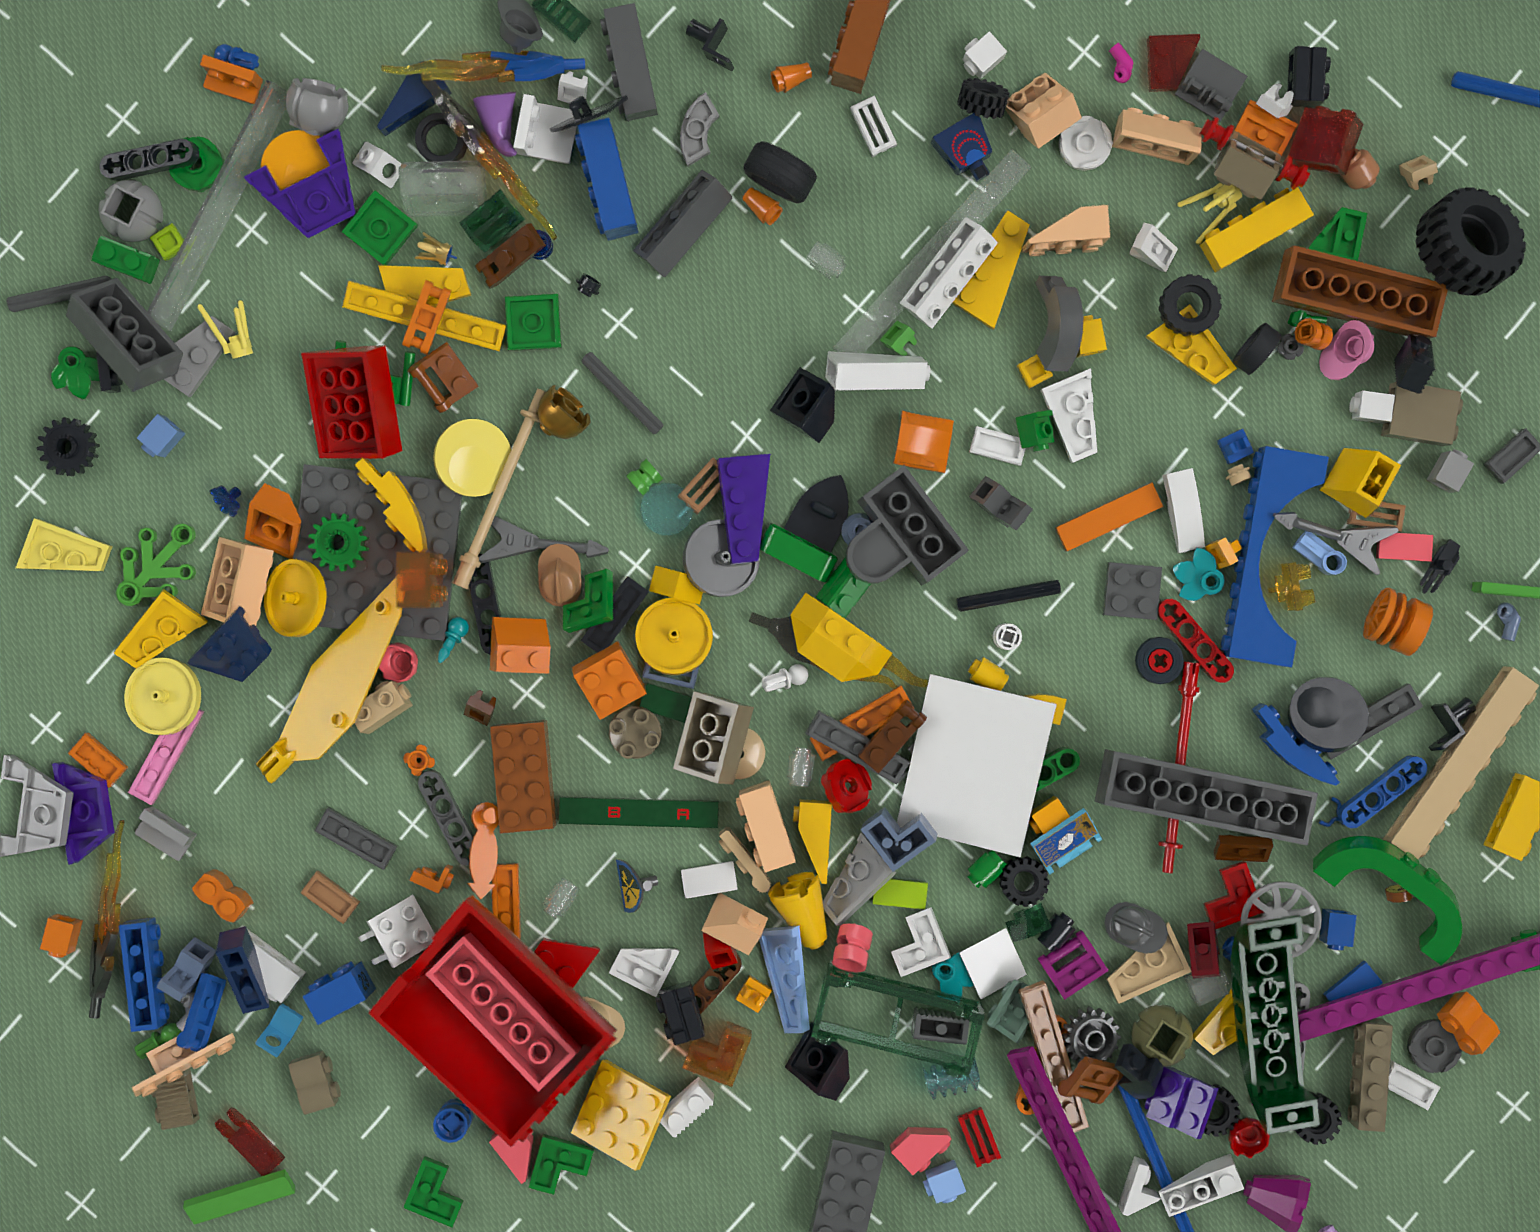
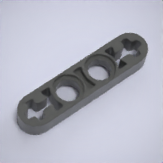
[418,770,474,866]

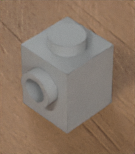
[1427,449,1474,493]

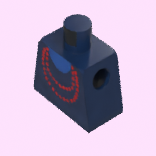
[931,113,992,182]

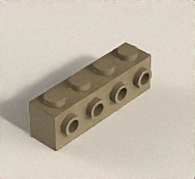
[1348,1018,1393,1132]

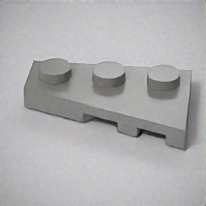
[164,316,237,397]
[823,832,897,926]

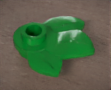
[51,346,100,399]

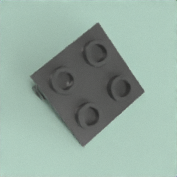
[1175,49,1248,122]

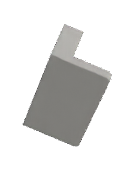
[135,806,197,861]

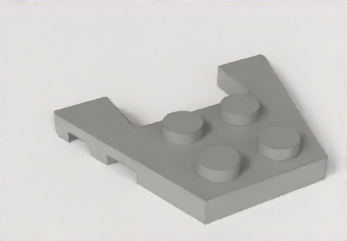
[0,755,73,857]

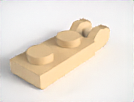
[719,826,771,894]

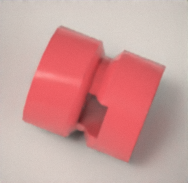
[832,924,873,973]

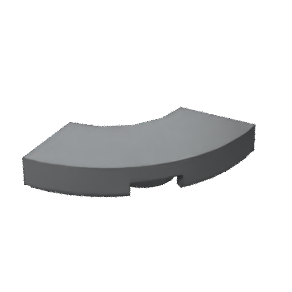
[680,92,720,167]

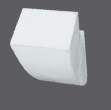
[1162,468,1205,553]

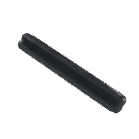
[956,580,1061,612]

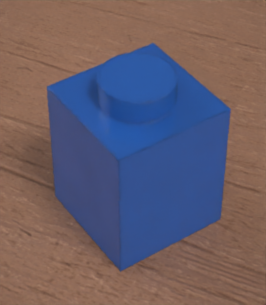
[1319,908,1356,950]

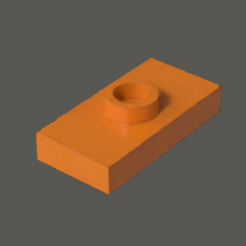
[68,733,128,788]

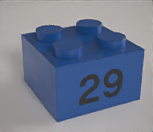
[303,961,376,1025]

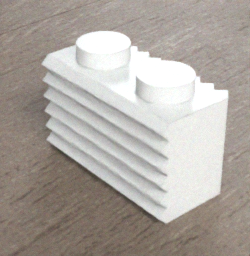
[660,1077,714,1137]

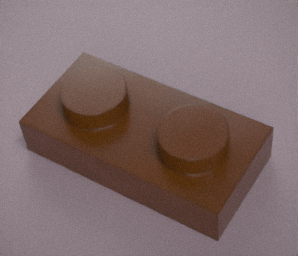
[1213,835,1273,862]

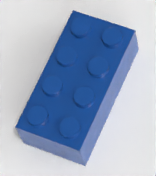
[575,117,639,241]

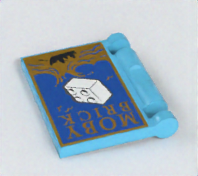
[1030,808,1103,875]

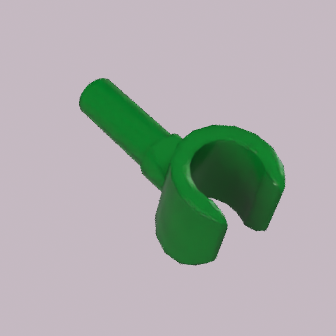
[1288,310,1327,327]

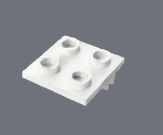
[358,895,435,968]

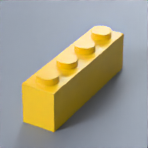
[1199,187,1314,273]

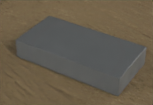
[1483,428,1540,484]

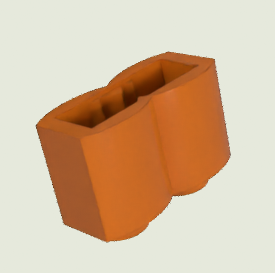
[192,869,254,922]
[1437,991,1500,1055]

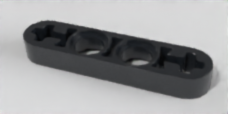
[99,139,200,181]
[469,553,501,655]

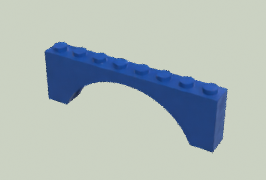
[1221,446,1329,668]

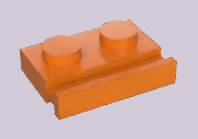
[1233,100,1298,156]

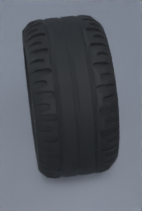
[743,141,817,204]

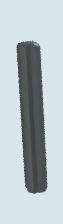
[7,275,111,312]
[581,352,663,434]

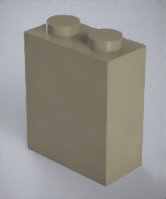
[1381,382,1463,446]

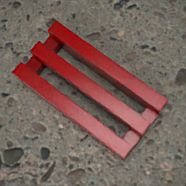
[957,1107,1002,1168]

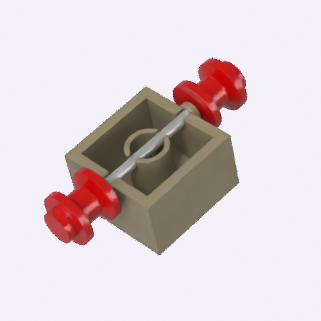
[1199,116,1310,200]

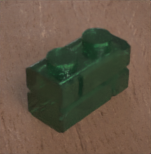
[459,189,525,253]

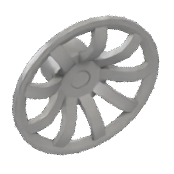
[1241,881,1322,958]

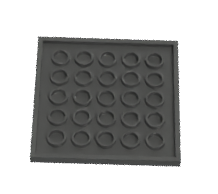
[293,464,463,641]

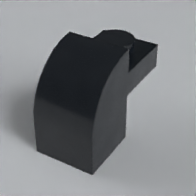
[1114,1043,1164,1099]

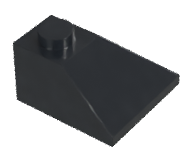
[770,367,835,443]
[785,1022,850,1101]

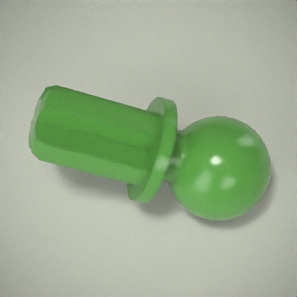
[134,1023,182,1059]

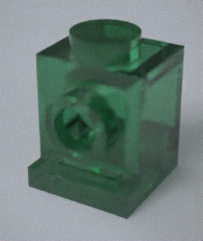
[1005,903,1052,942]

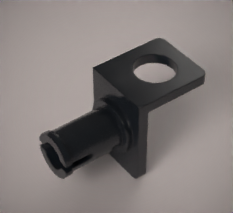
[686,18,734,71]
[1429,697,1476,751]

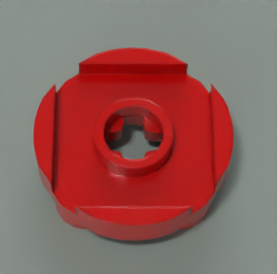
[821,759,872,813]

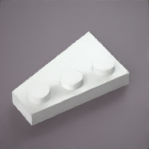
[1041,368,1097,463]

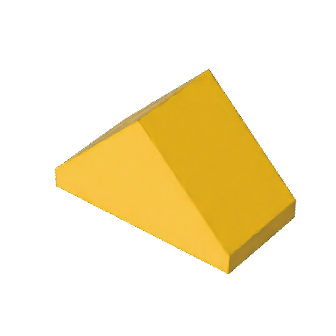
[649,565,703,605]

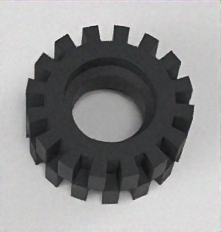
[957,78,1009,119]
[999,856,1049,907]
[1204,1084,1240,1137]
[1295,1092,1342,1145]

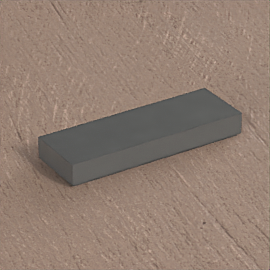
[314,807,398,870]

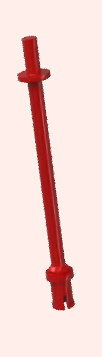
[1158,662,1200,873]

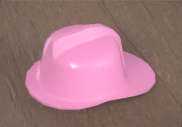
[1319,320,1375,380]

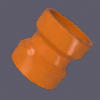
[1295,318,1333,350]

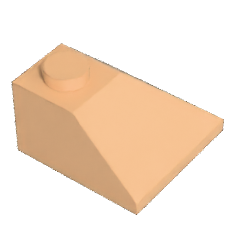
[701,893,768,955]

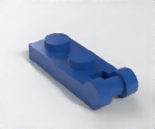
[176,973,227,1052]

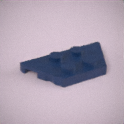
[187,605,272,682]

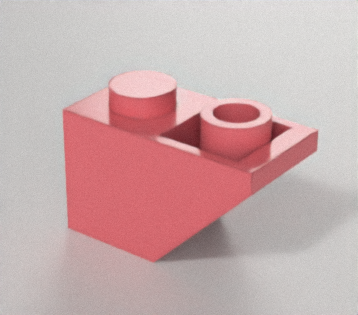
[890,1127,952,1175]

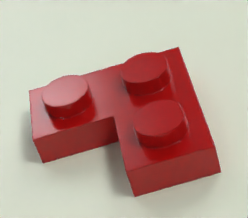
[1203,861,1263,929]

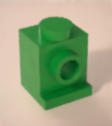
[1015,410,1054,452]

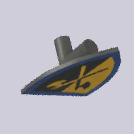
[616,859,658,913]

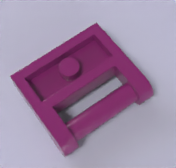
[1037,930,1109,1000]

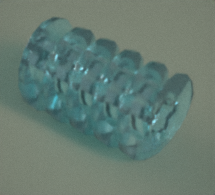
[922,1056,980,1100]

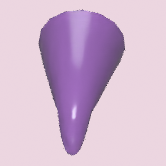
[473,92,517,157]

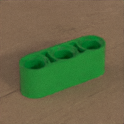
[760,523,838,582]
[1036,747,1080,792]

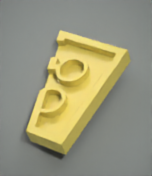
[16,518,113,571]

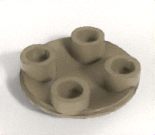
[609,706,662,759]

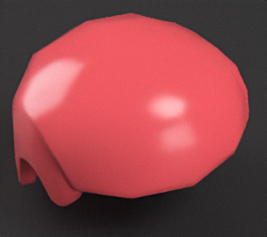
[379,642,418,683]

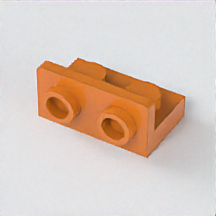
[200,54,263,104]

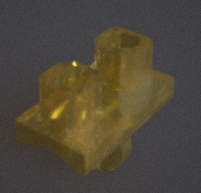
[1268,562,1315,611]

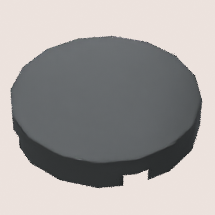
[1407,1019,1462,1073]

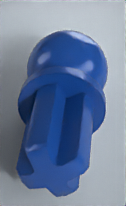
[214,44,259,70]

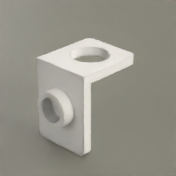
[352,142,405,188]

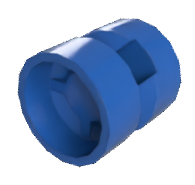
[433,1098,473,1143]

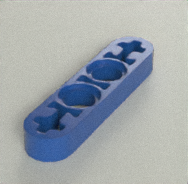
[1337,755,1427,828]

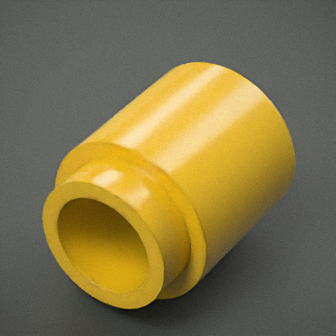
[968,657,1009,691]

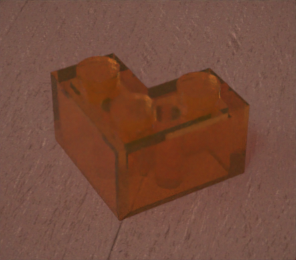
[682,1021,752,1087]

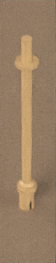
[452,389,546,590]

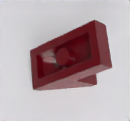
[1187,921,1220,979]

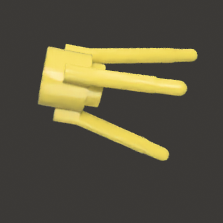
[1177,183,1242,245]
[197,300,253,359]

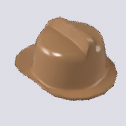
[538,543,582,607]

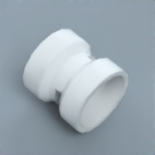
[992,623,1022,650]

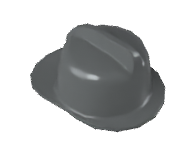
[497,0,543,53]
[1104,902,1168,954]

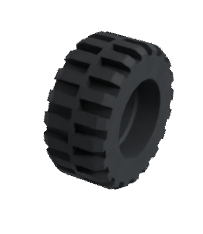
[1415,187,1526,296]

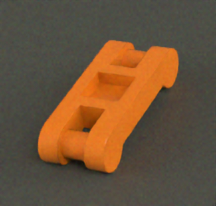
[402,280,452,355]

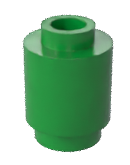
[967,850,1007,889]

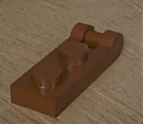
[475,223,546,289]
[858,700,927,774]

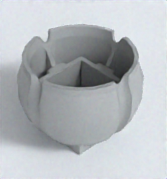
[285,78,349,136]
[99,180,163,242]

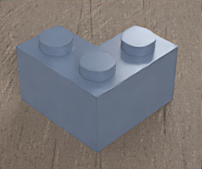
[860,807,938,872]

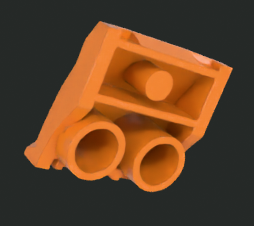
[893,411,954,473]

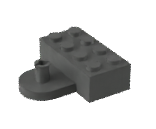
[846,465,969,586]

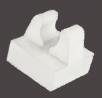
[557,71,588,104]
[1256,83,1294,118]

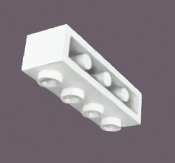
[900,217,998,328]

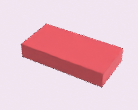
[1376,533,1433,562]

